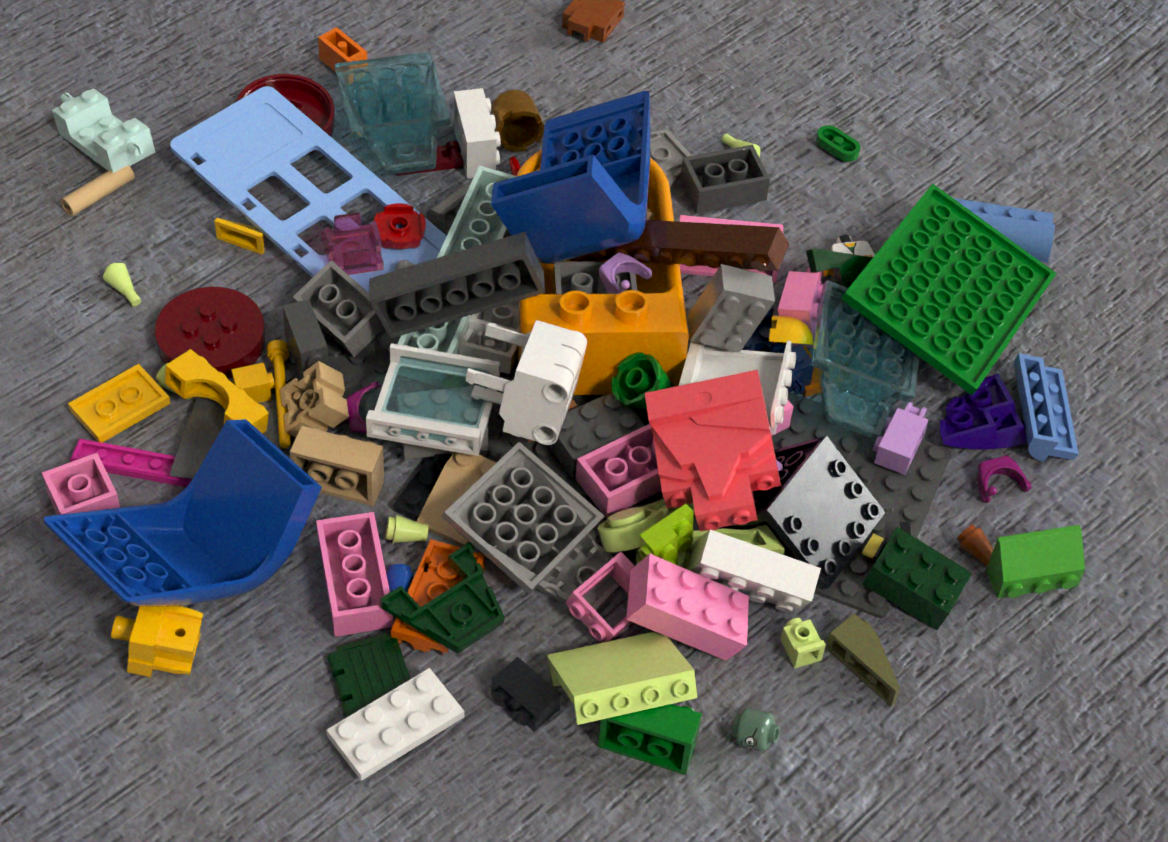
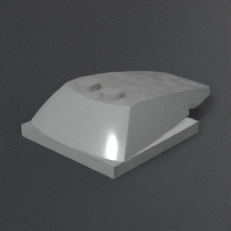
[442,442,620,611]

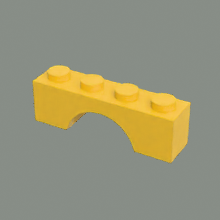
[165,349,269,434]

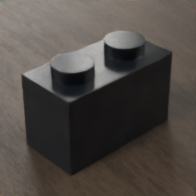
[491,657,561,732]

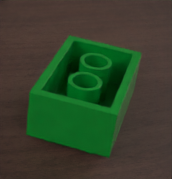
[598,704,702,775]

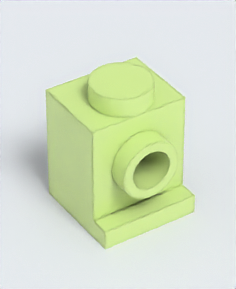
[780,618,826,669]

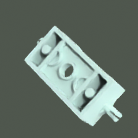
[52,88,155,173]

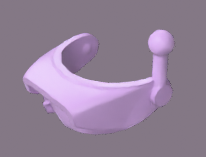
[599,252,652,294]

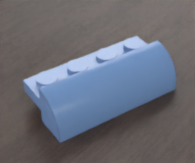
[953,198,1055,263]
[1014,353,1079,462]

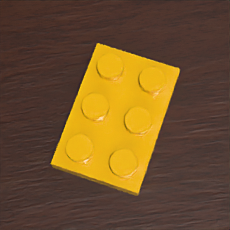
[68,364,171,443]

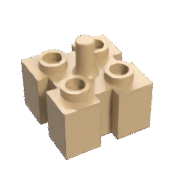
[280,361,349,438]

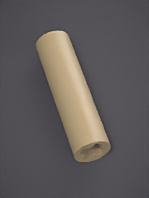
[60,165,135,217]

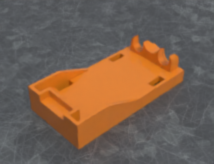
[391,539,486,656]

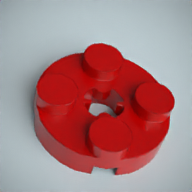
[374,203,426,249]

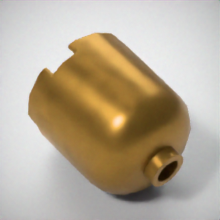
[491,90,544,152]

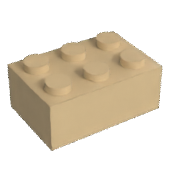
[290,426,385,506]

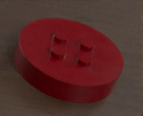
[236,74,335,155]
[155,287,266,379]

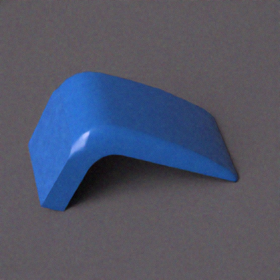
[491,91,650,264]
[44,419,322,606]

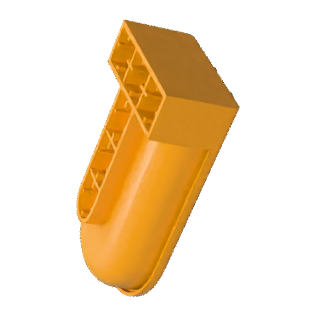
[516,149,689,395]

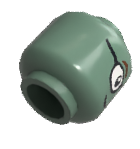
[732,708,780,751]

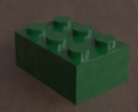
[862,527,972,630]

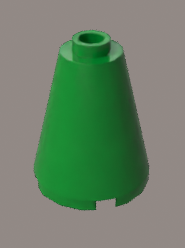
[611,352,674,411]

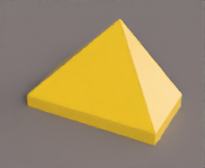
[214,218,265,255]

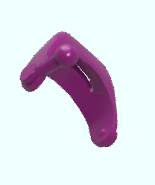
[346,381,382,433]
[977,455,1031,503]

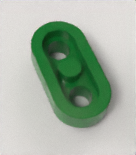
[816,125,861,162]

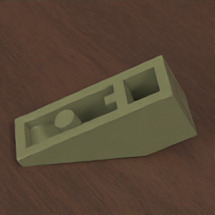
[826,613,900,707]

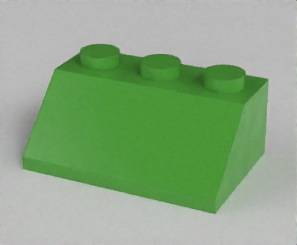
[986,525,1085,598]

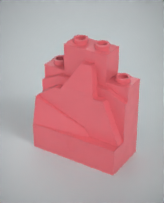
[645,370,781,532]

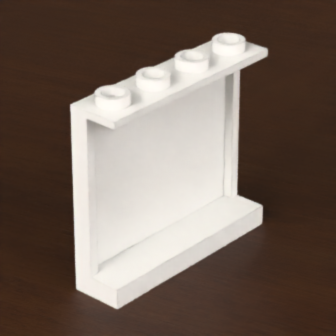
[679,341,796,435]

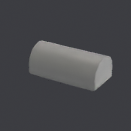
[427,184,470,232]

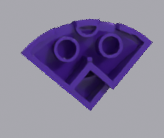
[940,373,1027,449]

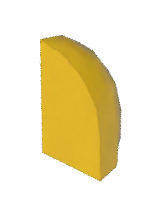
[769,315,814,345]

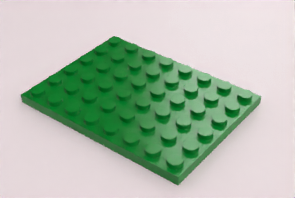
[841,184,1057,395]

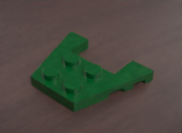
[806,248,873,351]
[378,543,505,654]

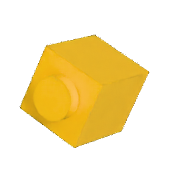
[231,363,275,403]

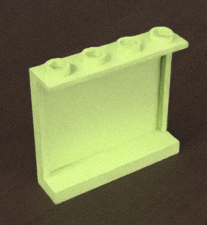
[547,631,697,725]

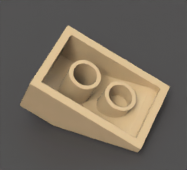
[416,452,496,547]

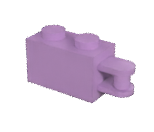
[873,402,929,475]

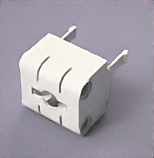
[465,320,587,445]

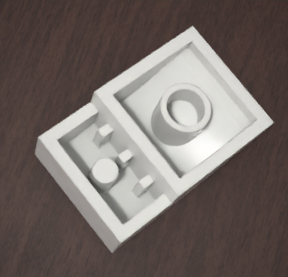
[459,301,519,374]

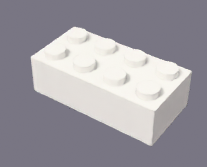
[687,530,821,613]

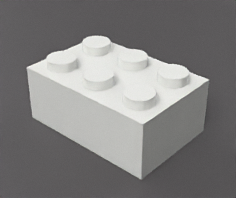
[454,88,501,179]

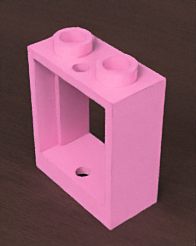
[565,552,634,643]

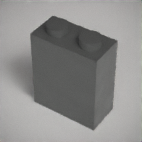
[283,299,329,380]

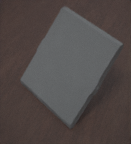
[170,398,284,479]

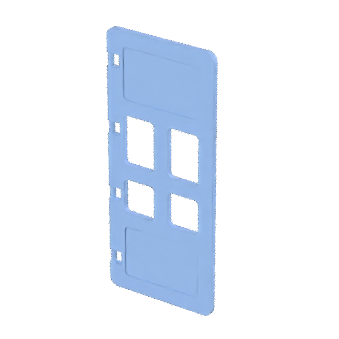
[170,86,447,293]

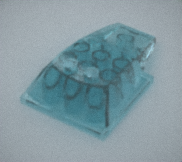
[335,51,450,175]
[810,280,919,439]

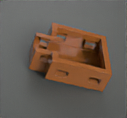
[562,0,625,43]

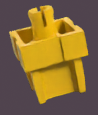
[111,606,203,677]

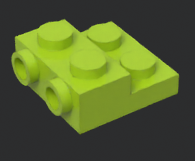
[638,504,694,565]

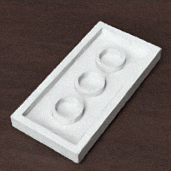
[326,668,464,781]

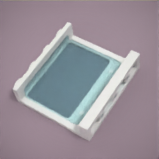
[366,343,500,456]

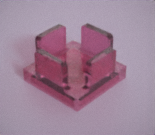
[321,212,384,275]

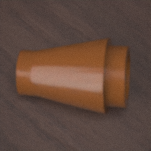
[956,524,993,567]

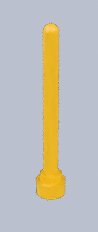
[267,340,291,448]

